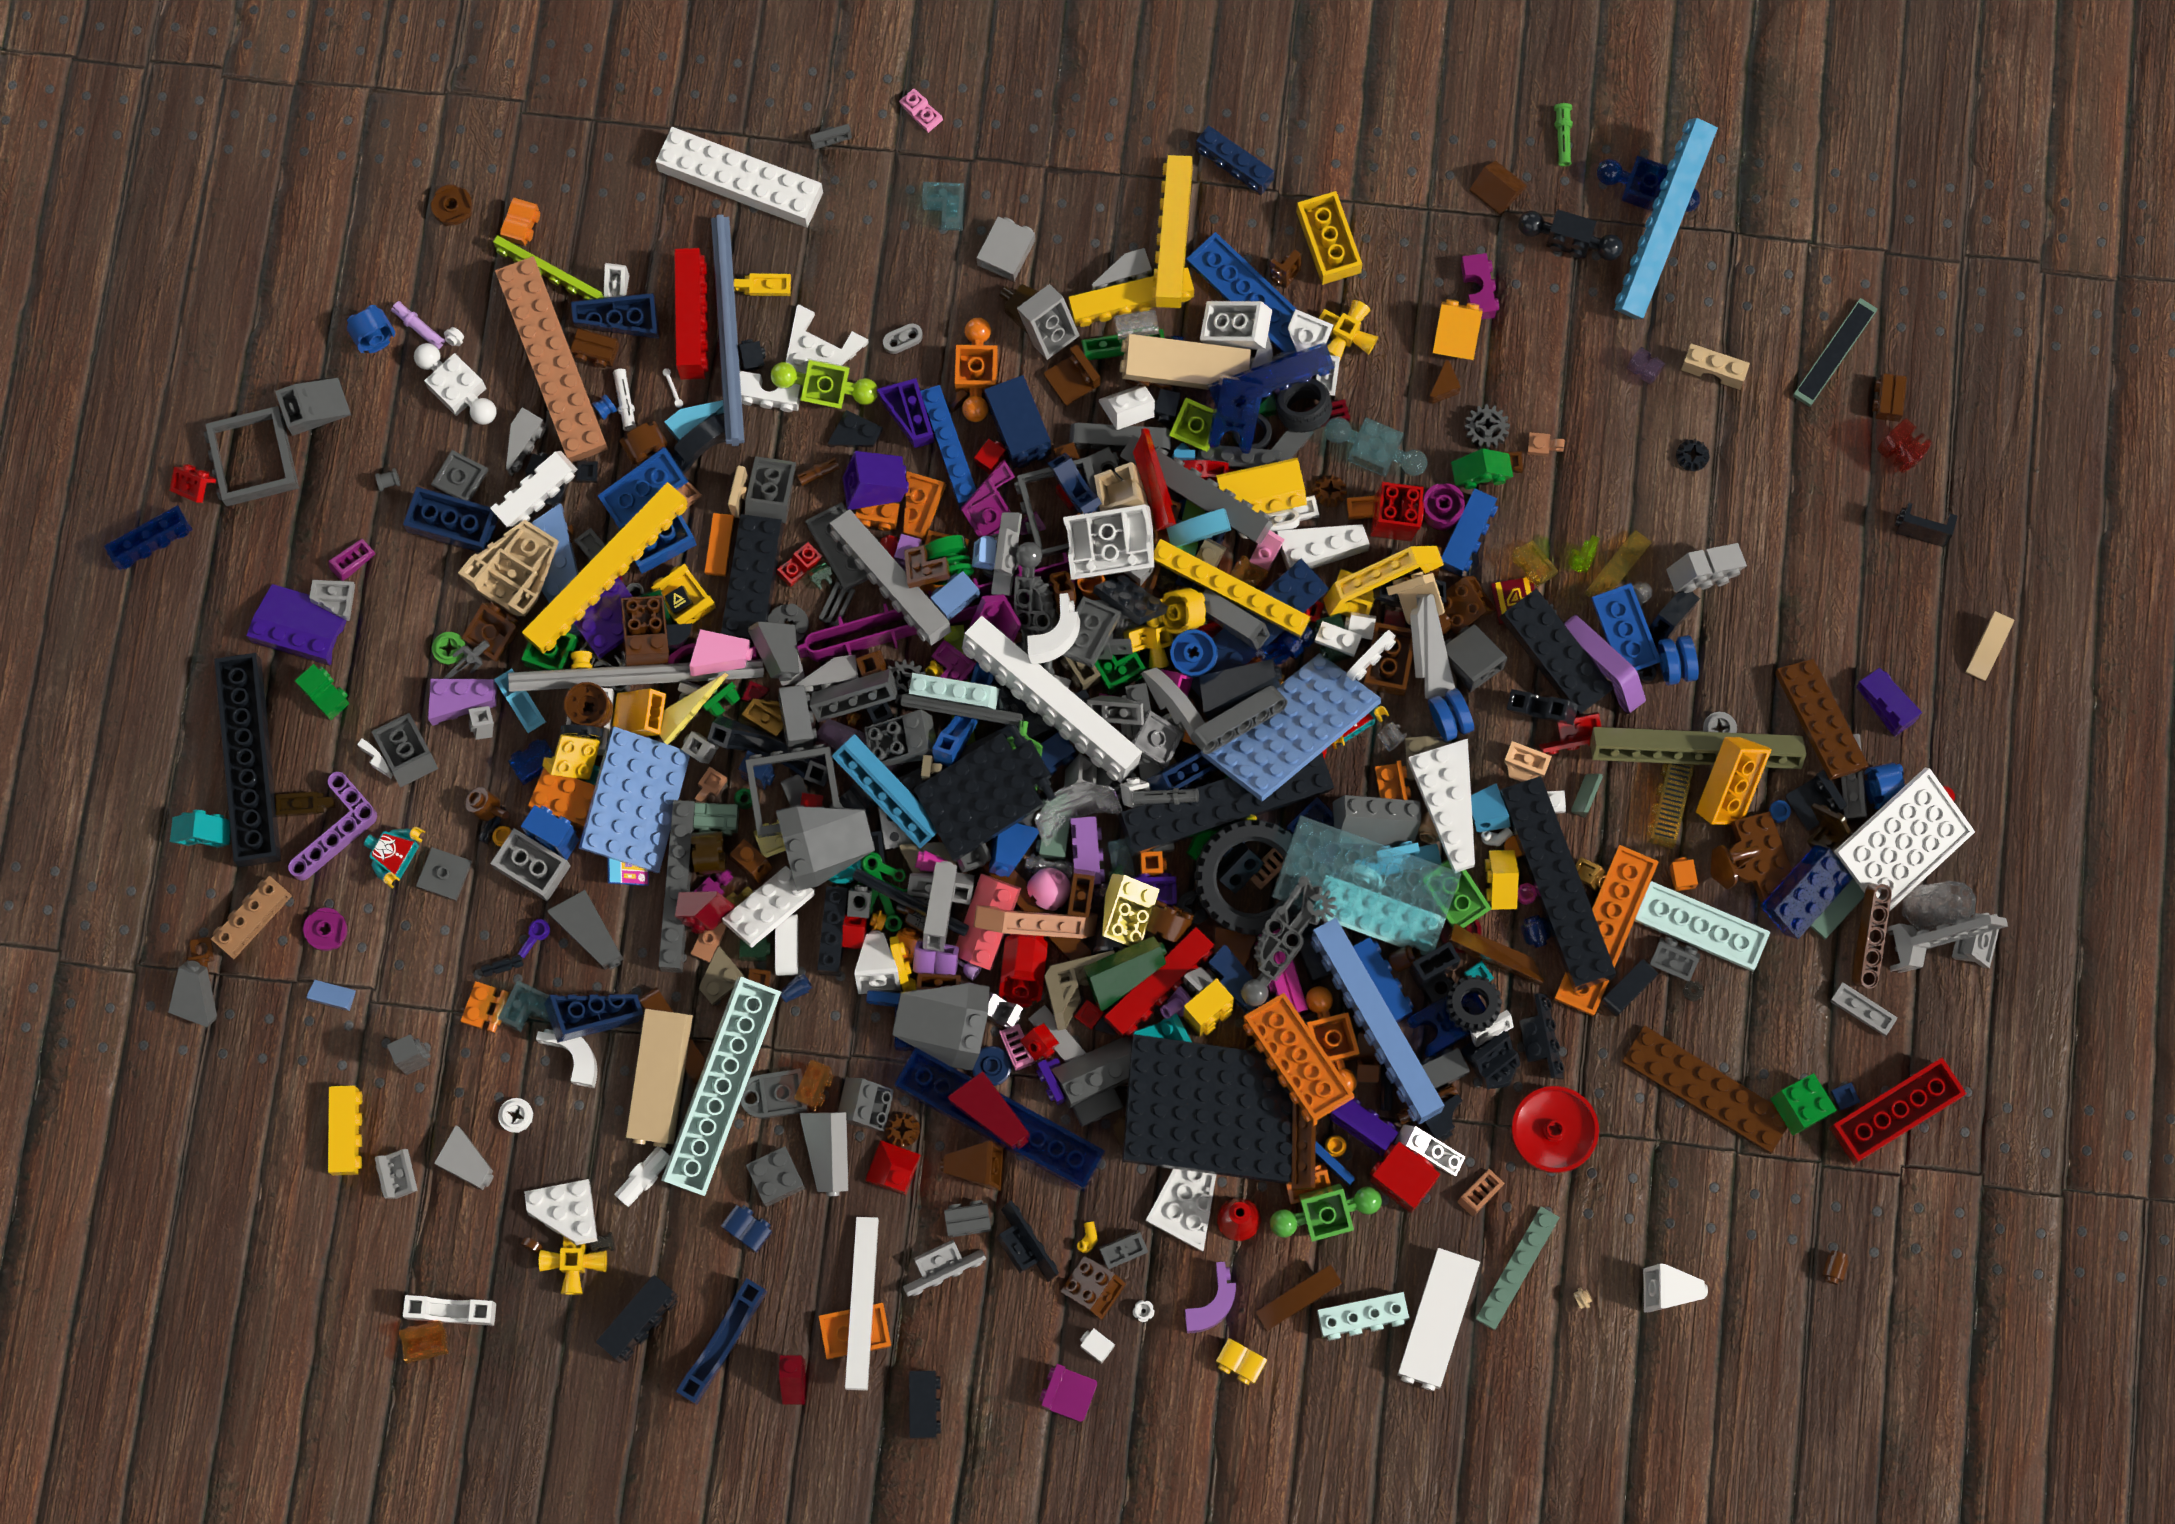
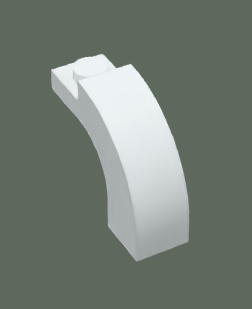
[1027,593,1080,664]
[536,1029,597,1088]

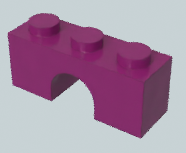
[1461,253,1499,320]

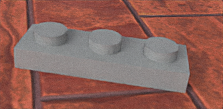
[1830,982,1898,1037]

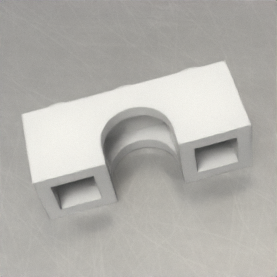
[740,371,802,412]

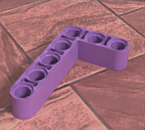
[1564,615,1646,714]
[288,772,377,881]

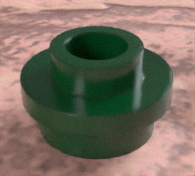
[734,788,753,809]

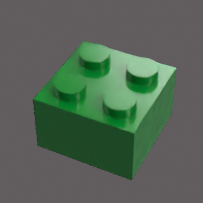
[521,633,580,671]
[1770,1073,1837,1136]

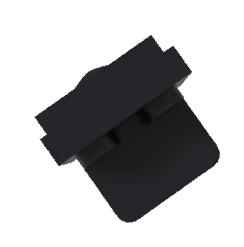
[1462,1031,1521,1090]

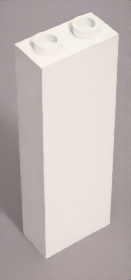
[1397,1248,1480,1391]

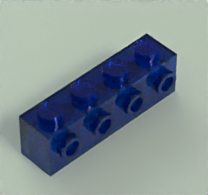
[104,505,193,570]

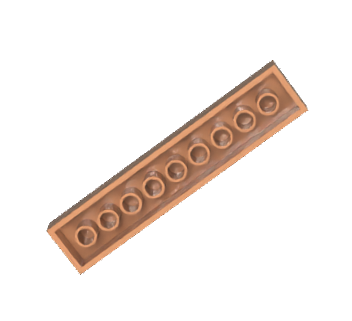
[495,256,608,463]

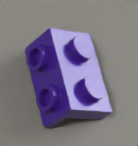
[1133,873,1177,906]
[1036,1058,1065,1106]

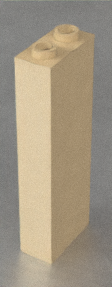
[1120,334,1251,394]
[626,1009,693,1148]

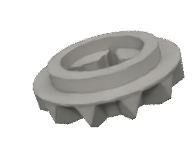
[1703,712,1737,733]

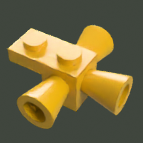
[1318,300,1378,362]
[1123,617,1182,669]
[539,1237,607,1295]

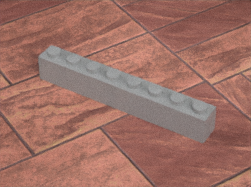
[830,509,951,646]

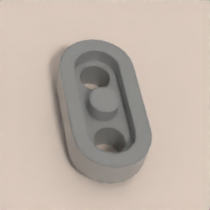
[883,324,923,354]

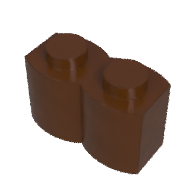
[1049,571,1078,614]

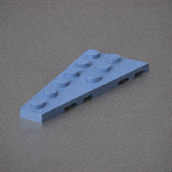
[531,503,582,638]

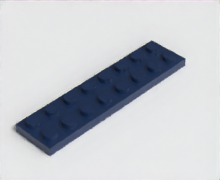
[1176,558,1330,699]

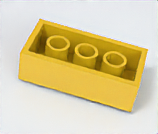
[1296,191,1362,285]

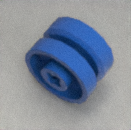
[1170,629,1218,677]
[1658,635,1699,686]
[1428,688,1474,742]

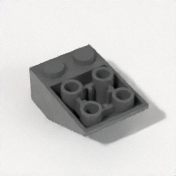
[275,378,351,436]
[864,710,936,766]

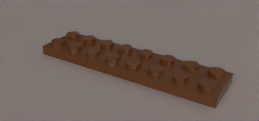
[1621,1025,1787,1154]

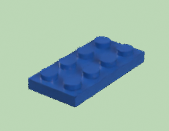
[598,447,688,529]
[1591,583,1661,671]

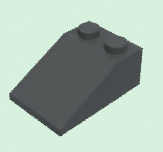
[745,456,796,523]
[371,713,438,788]

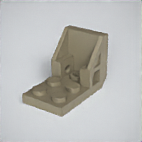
[1045,950,1114,1031]

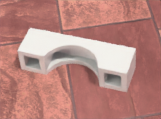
[403,1295,496,1326]

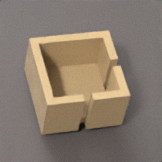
[1094,462,1148,511]

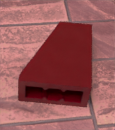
[779,1355,806,1405]

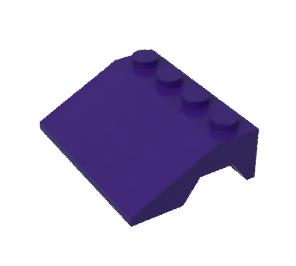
[246,584,346,666]

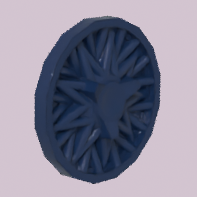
[972,1046,1012,1086]

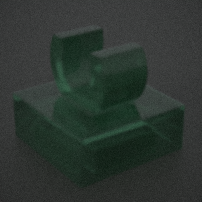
[806,563,832,589]

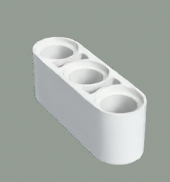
[775,914,798,975]

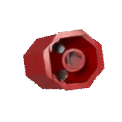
[999,934,1048,1007]

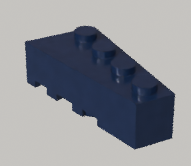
[571,293,660,339]
[544,994,643,1043]

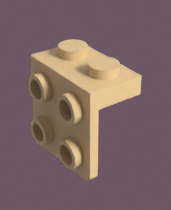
[1386,571,1445,625]

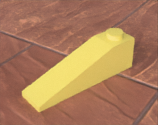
[660,673,728,745]

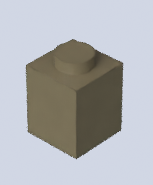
[1196,538,1227,567]

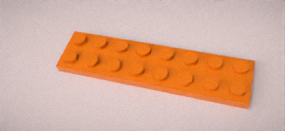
[1554,845,1659,1017]

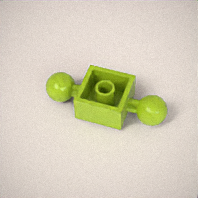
[771,359,878,409]

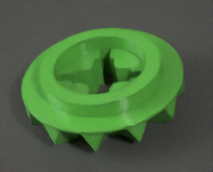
[432,632,465,665]

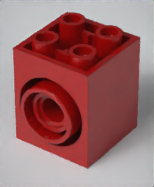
[1370,482,1424,542]
[1370,1142,1440,1213]

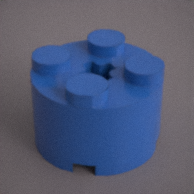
[347,305,395,353]
[1864,763,1906,809]

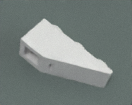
[1394,1124,1465,1176]

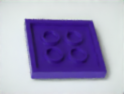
[574,577,633,659]

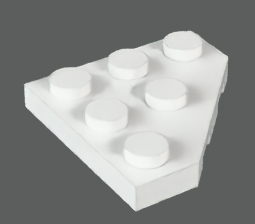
[525,1179,598,1245]

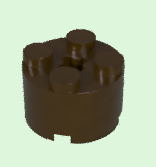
[691,831,726,876]

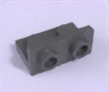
[1650,937,1700,982]

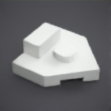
[1288,309,1334,356]

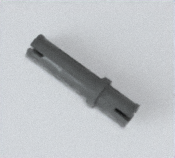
[1133,788,1199,805]

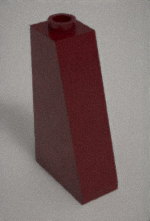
[948,1071,1030,1150]

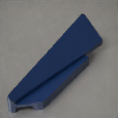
[1205,945,1270,1014]

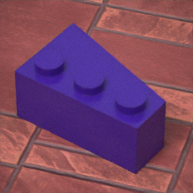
[877,378,934,448]
[1856,668,1923,737]

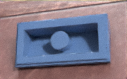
[306,980,356,1011]

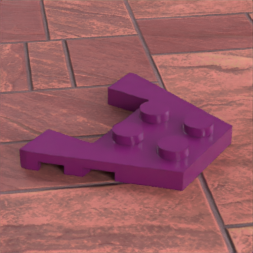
[961,460,1046,538]

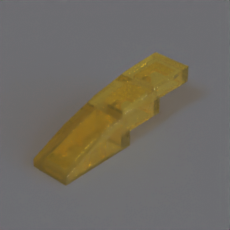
[1585,530,1652,598]

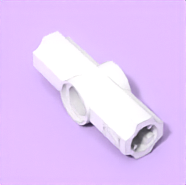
[614,1147,670,1207]

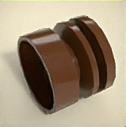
[564,682,613,728]

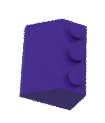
[1330,1097,1399,1157]

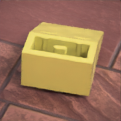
[1102,874,1160,947]

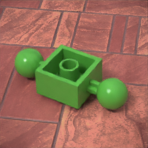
[1270,1184,1382,1242]

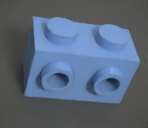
[930,571,980,621]

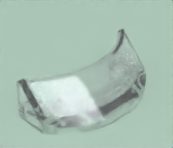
[1034,782,1124,846]

